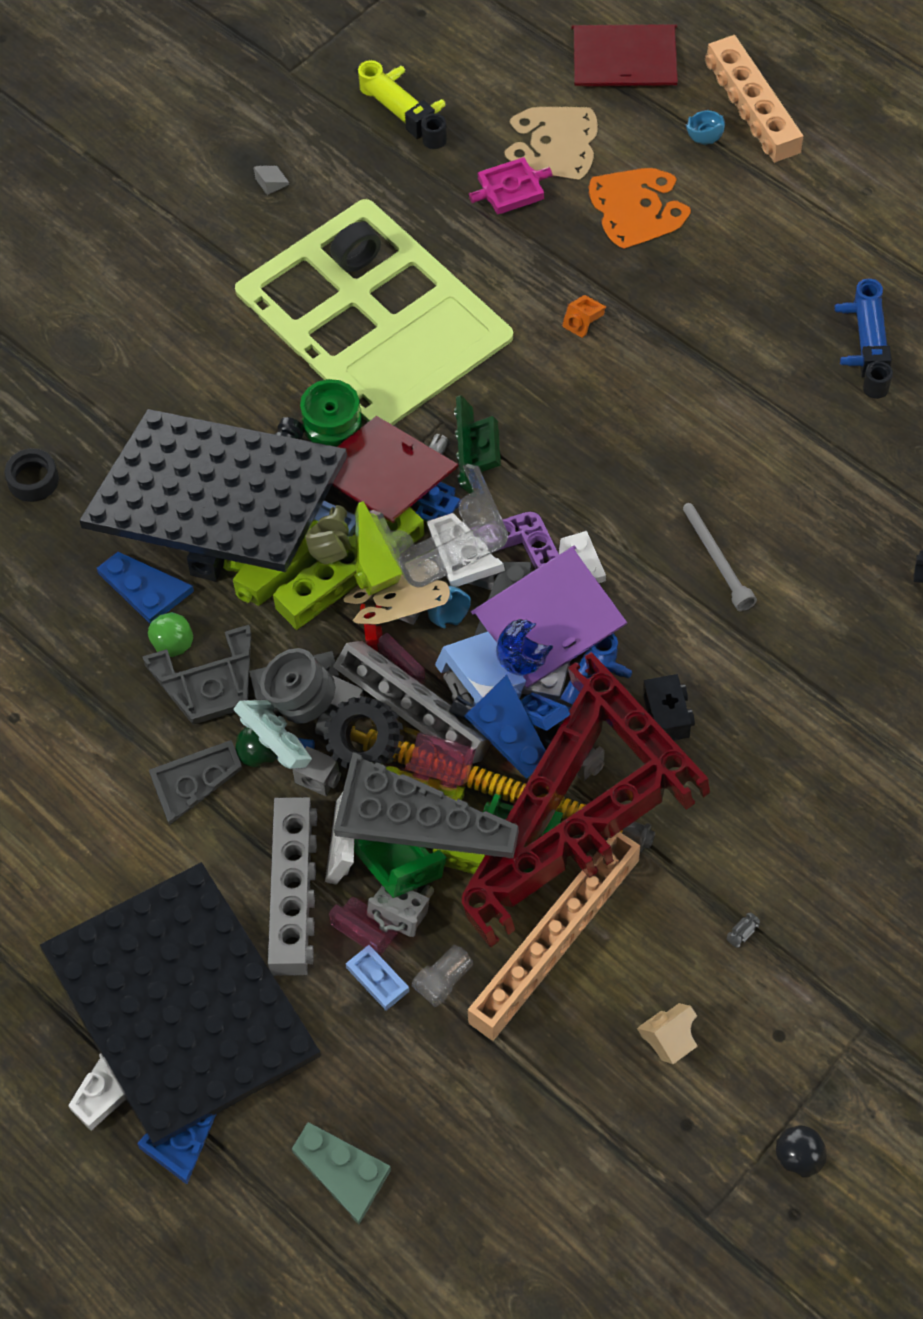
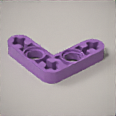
[470,512,559,570]

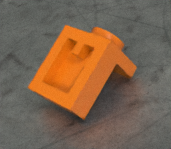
[562,295,606,338]

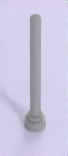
[683,503,757,612]

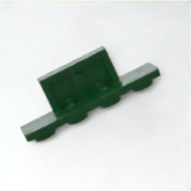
[454,395,501,497]

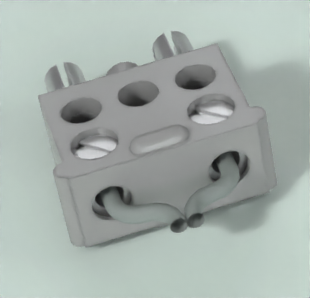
[367,885,434,937]

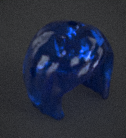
[496,619,553,676]

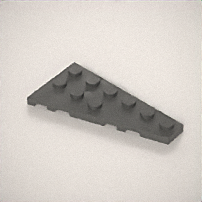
[334,752,519,858]

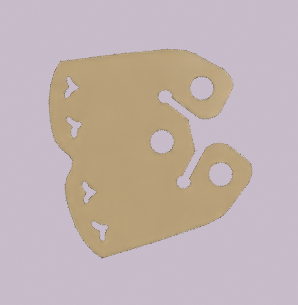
[505,107,598,180]
[343,559,450,624]

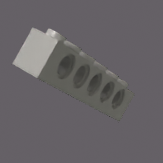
[333,641,491,765]
[268,797,317,976]

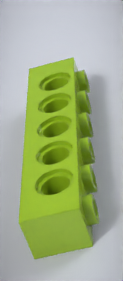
[273,507,425,630]

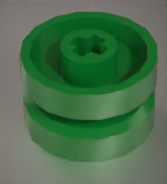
[300,379,362,447]

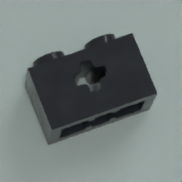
[643,674,695,741]

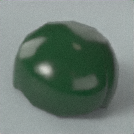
[235,727,277,768]

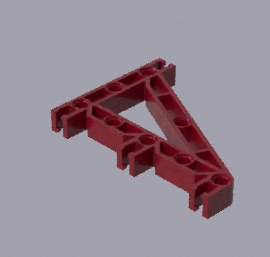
[462,652,710,948]

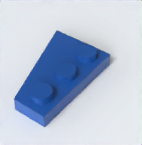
[97,552,194,624]

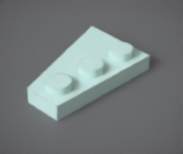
[233,700,312,769]

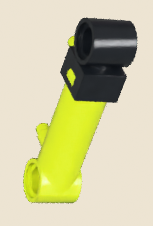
[358,60,447,149]

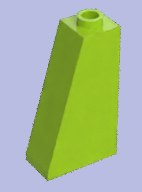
[233,519,318,606]

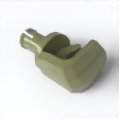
[306,505,351,564]

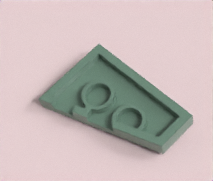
[292,1122,391,1225]

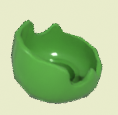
[148,612,193,657]

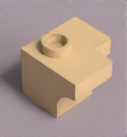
[637,1003,697,1064]

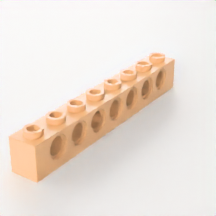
[468,832,640,1041]

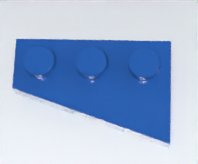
[465,674,546,779]
[137,1114,216,1184]

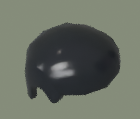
[776,1125,827,1178]

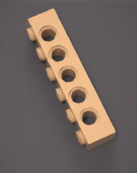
[705,35,803,163]

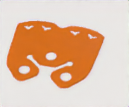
[589,168,691,249]

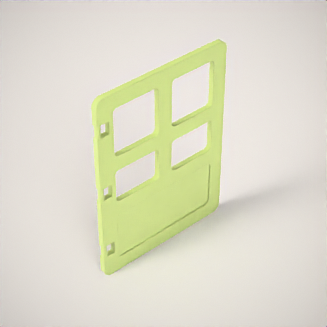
[235,199,513,425]

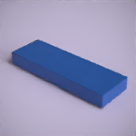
[520,692,571,731]

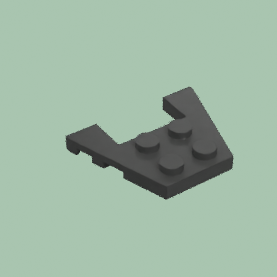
[143,625,251,725]

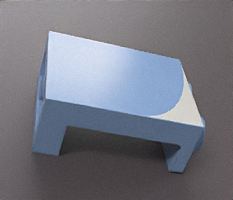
[435,632,526,705]

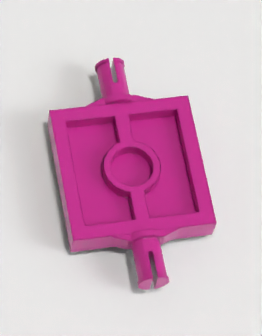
[469,157,553,215]

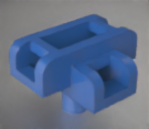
[412,482,460,522]

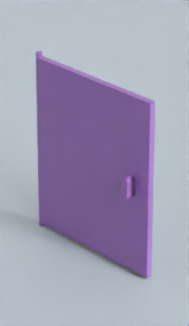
[471,545,627,688]

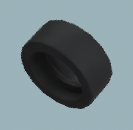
[330,222,381,272]
[4,448,59,502]

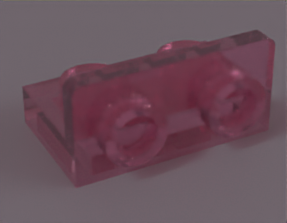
[405,733,476,788]

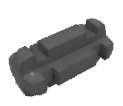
[726,912,760,948]

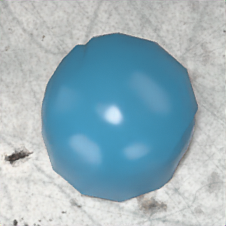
[686,110,725,145]
[428,586,470,628]

